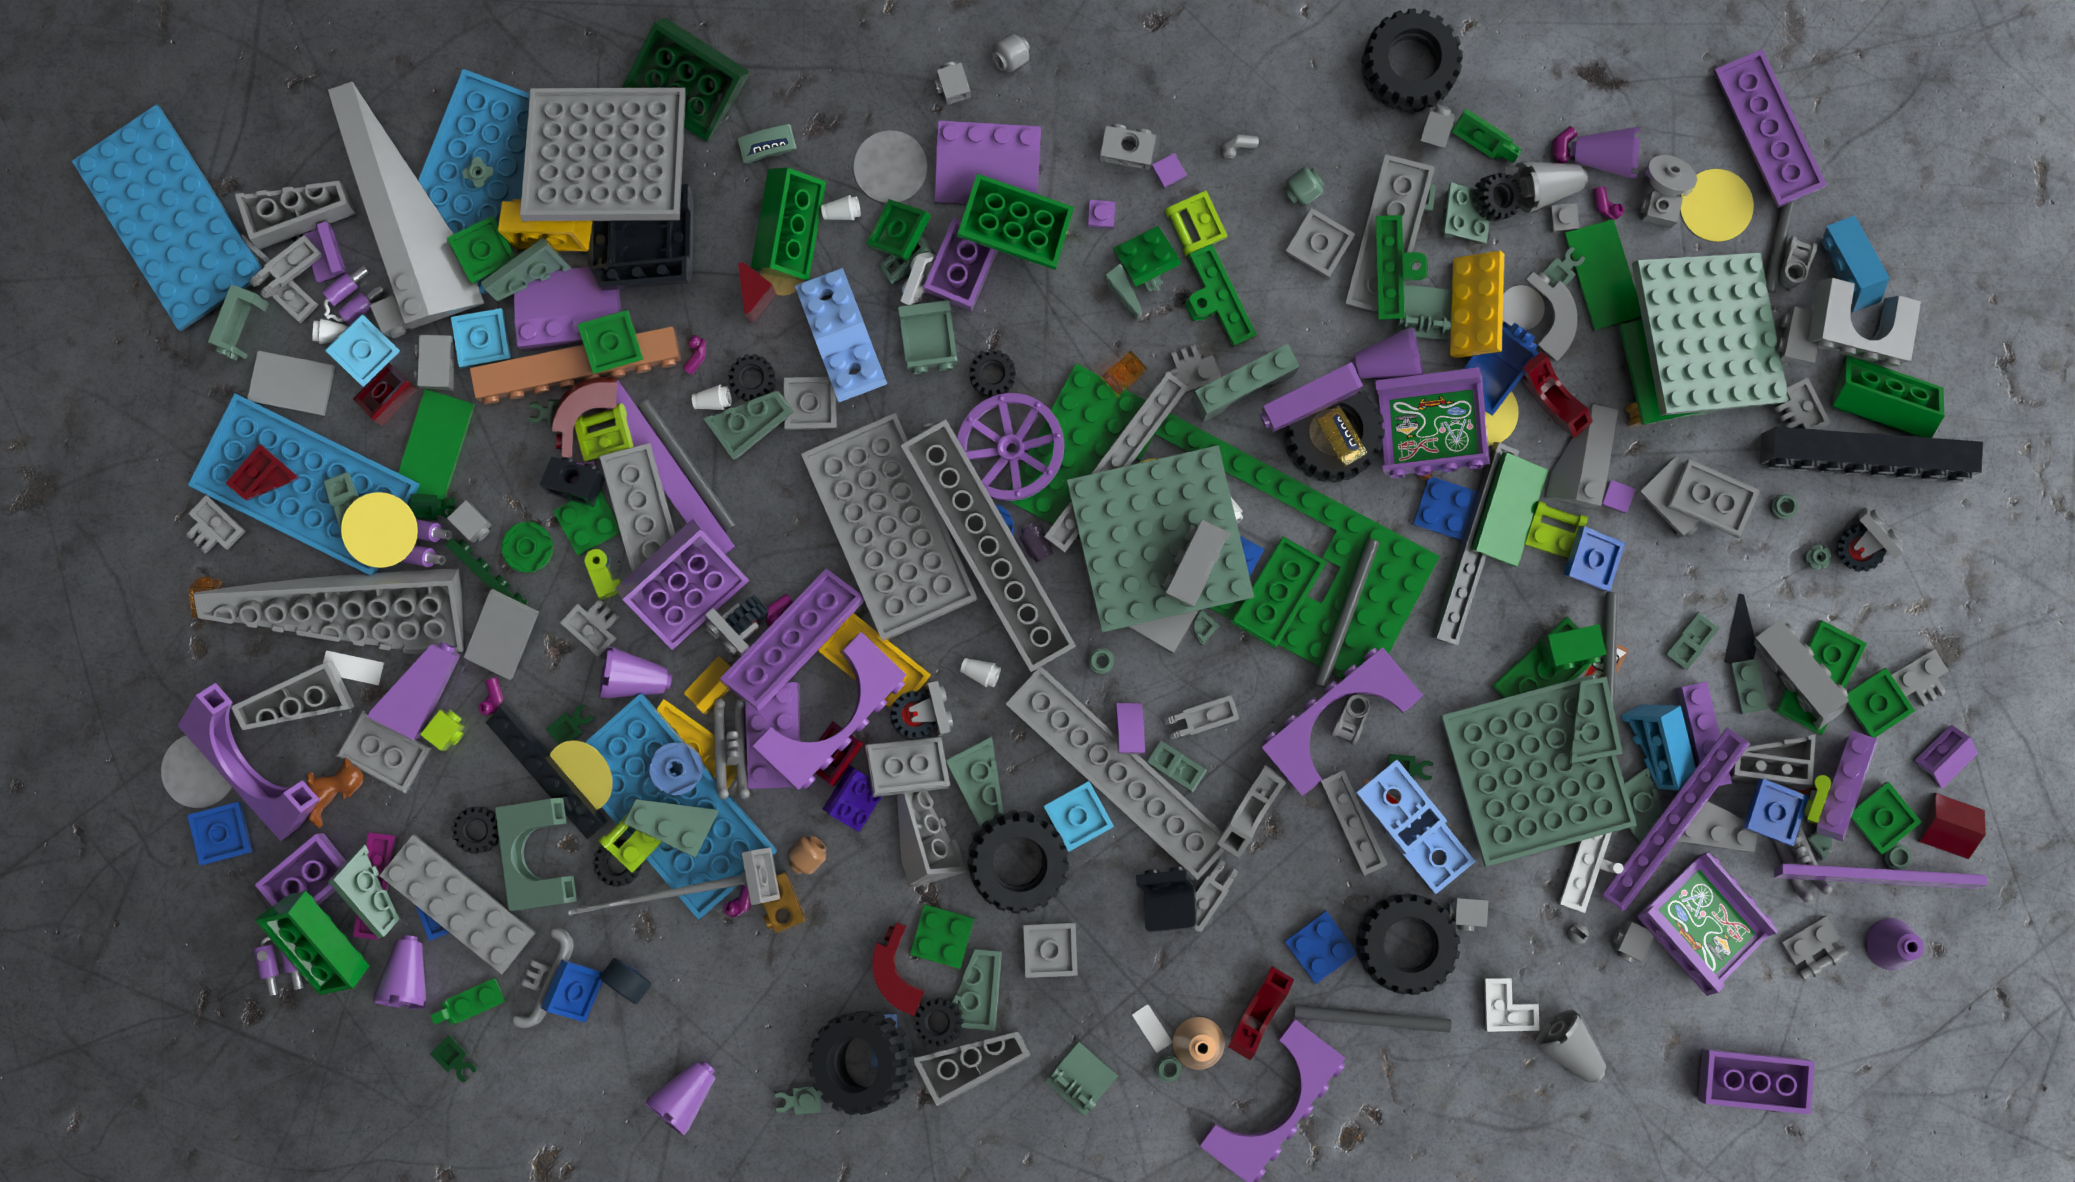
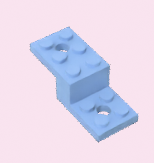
[795,268,887,402]
[1356,759,1476,894]

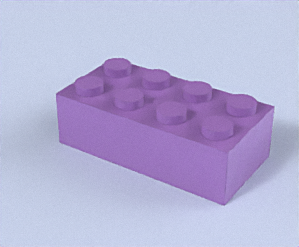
[745,682,801,789]
[1698,1048,1815,1115]

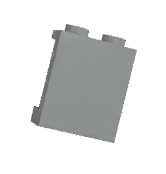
[1635,456,1699,538]

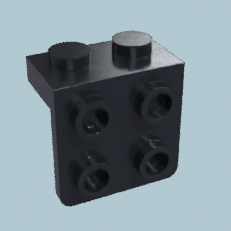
[1136,867,1197,933]

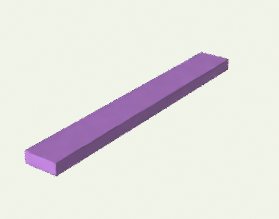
[606,379,736,554]
[1602,727,1750,911]
[1774,864,1987,889]

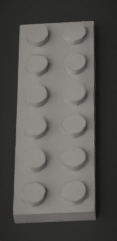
[1345,154,1435,313]
[600,443,676,573]
[379,834,536,974]

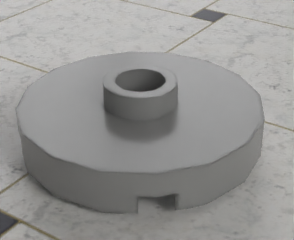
[1645,155,1697,197]

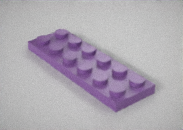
[1714,49,1827,208]
[720,569,865,712]

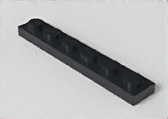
[485,704,607,839]

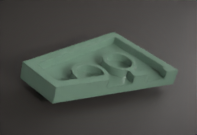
[481,237,571,301]
[703,391,794,460]
[1569,677,1623,764]
[946,737,1004,829]
[1624,767,1663,844]
[624,799,719,858]
[328,844,399,939]
[943,949,1002,1031]

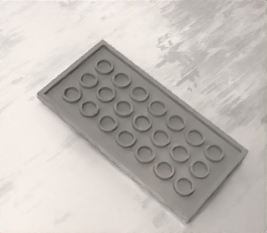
[801,413,978,641]

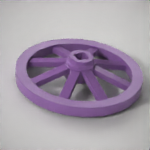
[957,393,1064,501]

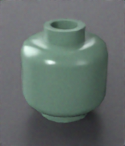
[1286,167,1325,205]

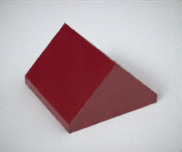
[738,262,777,323]
[353,362,417,426]
[815,721,865,786]
[1918,793,1986,859]

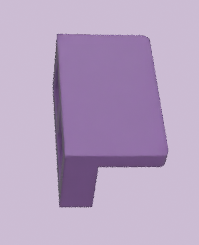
[303,221,347,283]
[1915,725,1978,788]

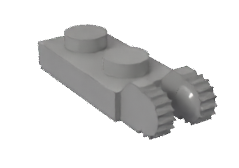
[249,235,322,299]
[1163,695,1240,740]
[1192,859,1239,933]

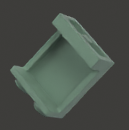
[208,284,269,361]
[898,300,958,374]

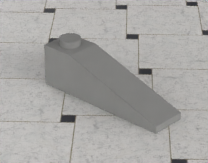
[1545,404,1618,509]
[897,791,966,885]

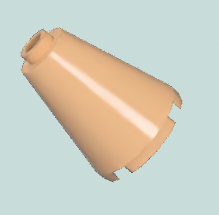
[1173,1017,1225,1070]

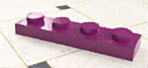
[353,832,396,940]

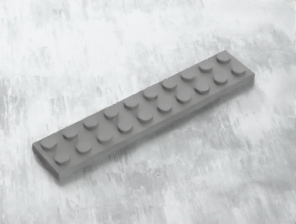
[1006,667,1225,880]

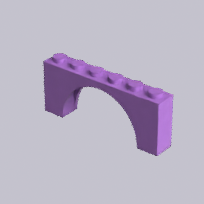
[751,632,906,790]
[1262,647,1423,797]
[177,683,320,841]
[1198,1018,1345,1182]

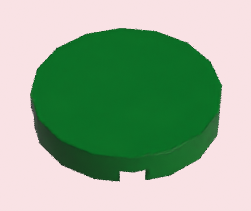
[501,522,554,573]

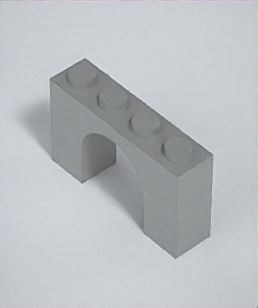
[1808,278,1921,367]

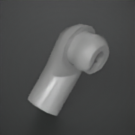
[1221,134,1259,158]

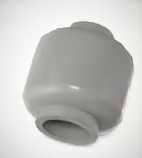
[991,34,1030,72]

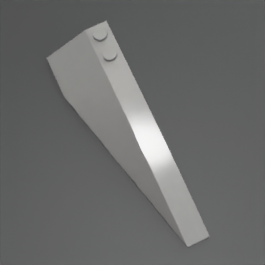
[328,82,485,329]
[193,568,464,654]

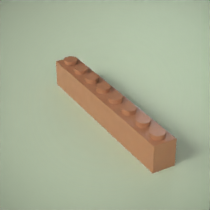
[470,326,682,405]

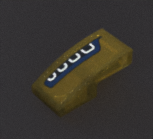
[1316,406,1368,467]

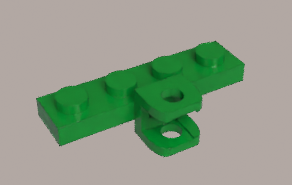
[1376,215,1428,320]
[1185,244,1257,348]

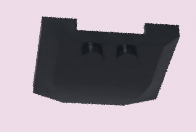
[587,184,694,291]

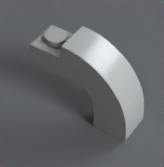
[1525,271,1577,361]
[1217,765,1287,858]

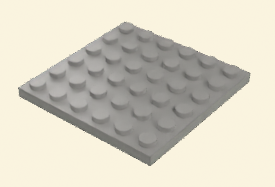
[520,88,686,221]

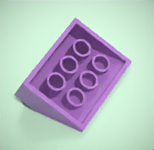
[935,121,1041,205]
[514,267,621,352]
[615,519,749,650]

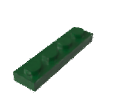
[445,538,529,605]

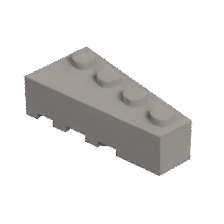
[235,181,356,250]
[1754,619,1849,730]
[231,660,355,730]
[914,1032,1031,1106]

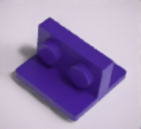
[822,765,882,832]

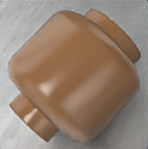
[788,836,826,875]

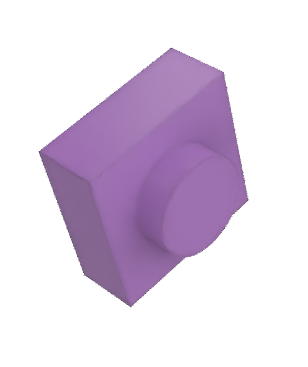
[1088,200,1115,229]

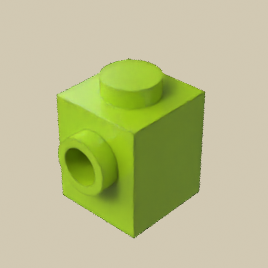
[420,709,465,751]

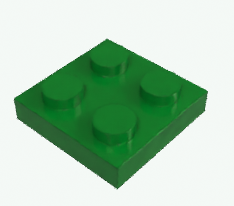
[866,199,931,261]
[447,216,515,285]
[1113,226,1181,287]
[577,309,644,374]
[553,490,621,557]
[1847,668,1915,738]
[1851,782,1922,855]
[910,904,975,969]

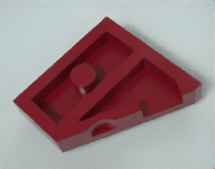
[225,444,300,501]

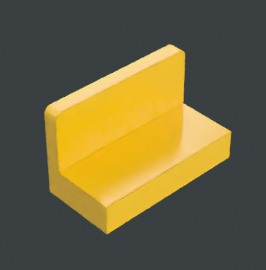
[684,656,731,714]

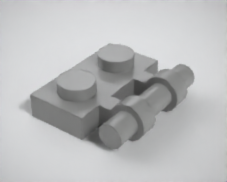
[1780,916,1849,981]

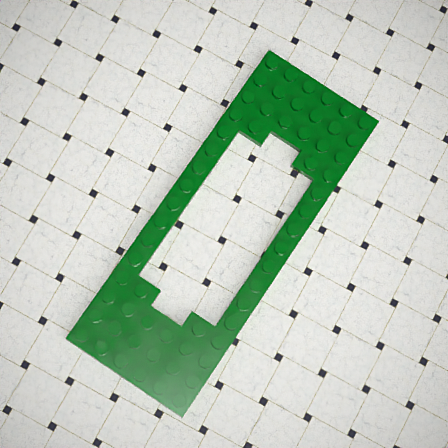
[1007,363,1440,680]

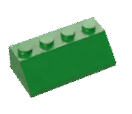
[751,167,826,281]
[1833,355,1945,438]
[255,891,369,995]

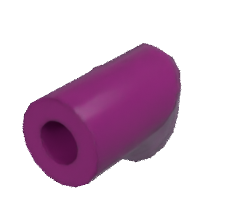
[1593,187,1624,220]
[683,335,706,375]
[766,593,793,627]

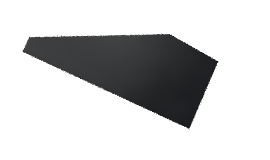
[1724,594,1756,664]

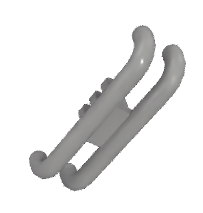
[714,698,750,800]
[1774,825,1832,902]
[511,927,574,1028]

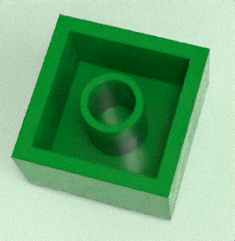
[1539,624,1607,672]

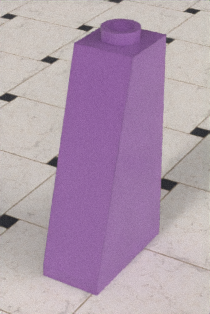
[1260,362,1363,433]
[367,642,461,740]

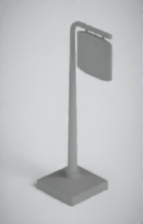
[567,847,780,915]

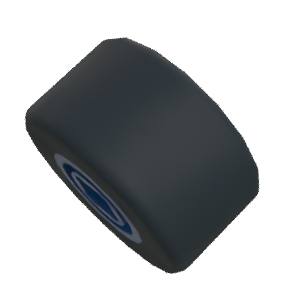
[600,958,651,1004]

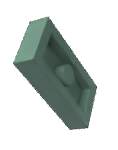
[1729,659,1768,714]

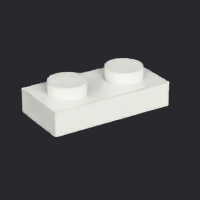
[900,252,937,305]

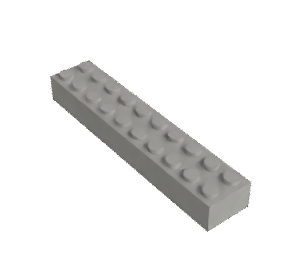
[900,419,1076,672]

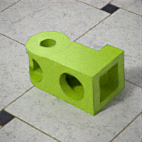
[585,549,623,600]

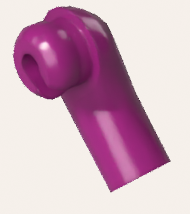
[1552,126,1578,164]
[478,677,503,716]
[723,885,751,917]

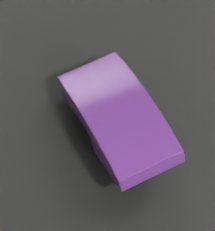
[1115,703,1145,754]

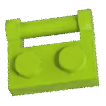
[1164,191,1228,257]
[574,403,634,462]
[1525,501,1588,559]
[1804,775,1831,825]
[598,802,662,873]

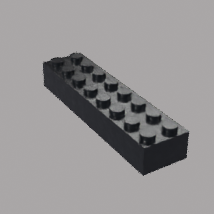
[1760,427,1983,483]

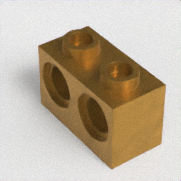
[759,872,806,933]

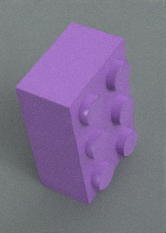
[923,217,998,312]
[255,833,346,906]

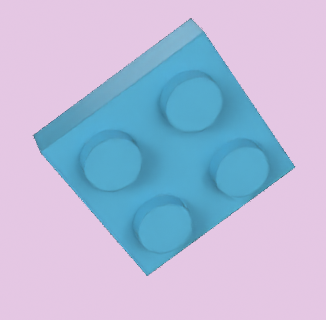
[451,308,512,369]
[325,314,400,387]
[1044,781,1114,852]

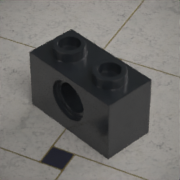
[540,456,605,507]

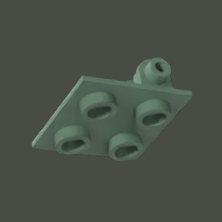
[1441,183,1490,244]
[1397,285,1452,340]
[1045,1042,1118,1116]

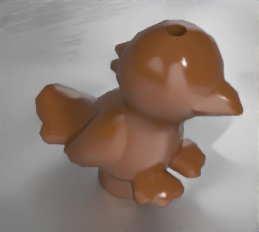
[306,758,364,828]

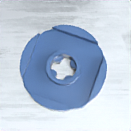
[649,742,703,795]

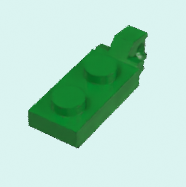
[1451,108,1522,163]
[430,977,506,1025]

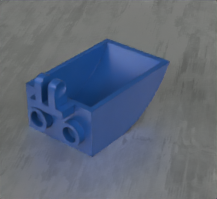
[1463,322,1539,416]

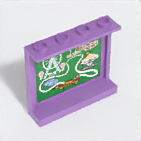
[1376,367,1490,479]
[1637,852,1778,996]

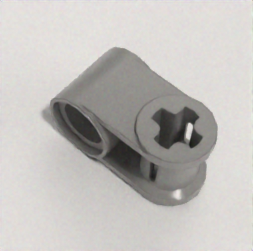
[1778,236,1817,288]
[1331,694,1370,746]

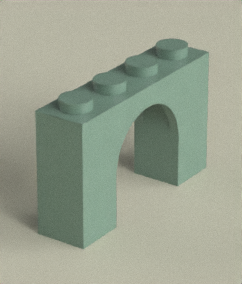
[1191,344,1300,422]
[495,798,577,911]

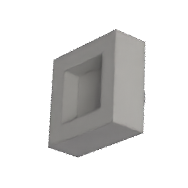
[1550,203,1579,233]

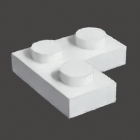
[1484,978,1539,1032]

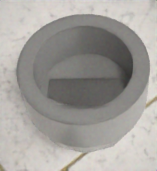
[1567,923,1589,944]

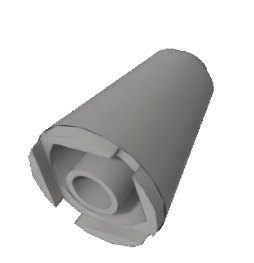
[1512,161,1588,213]
[1536,1010,1606,1082]

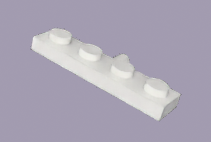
[1558,832,1624,913]

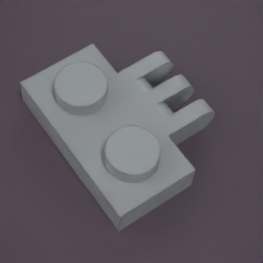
[1164,344,1221,394]
[1773,378,1831,430]
[186,495,246,554]
[560,599,619,658]
[1891,649,1948,707]

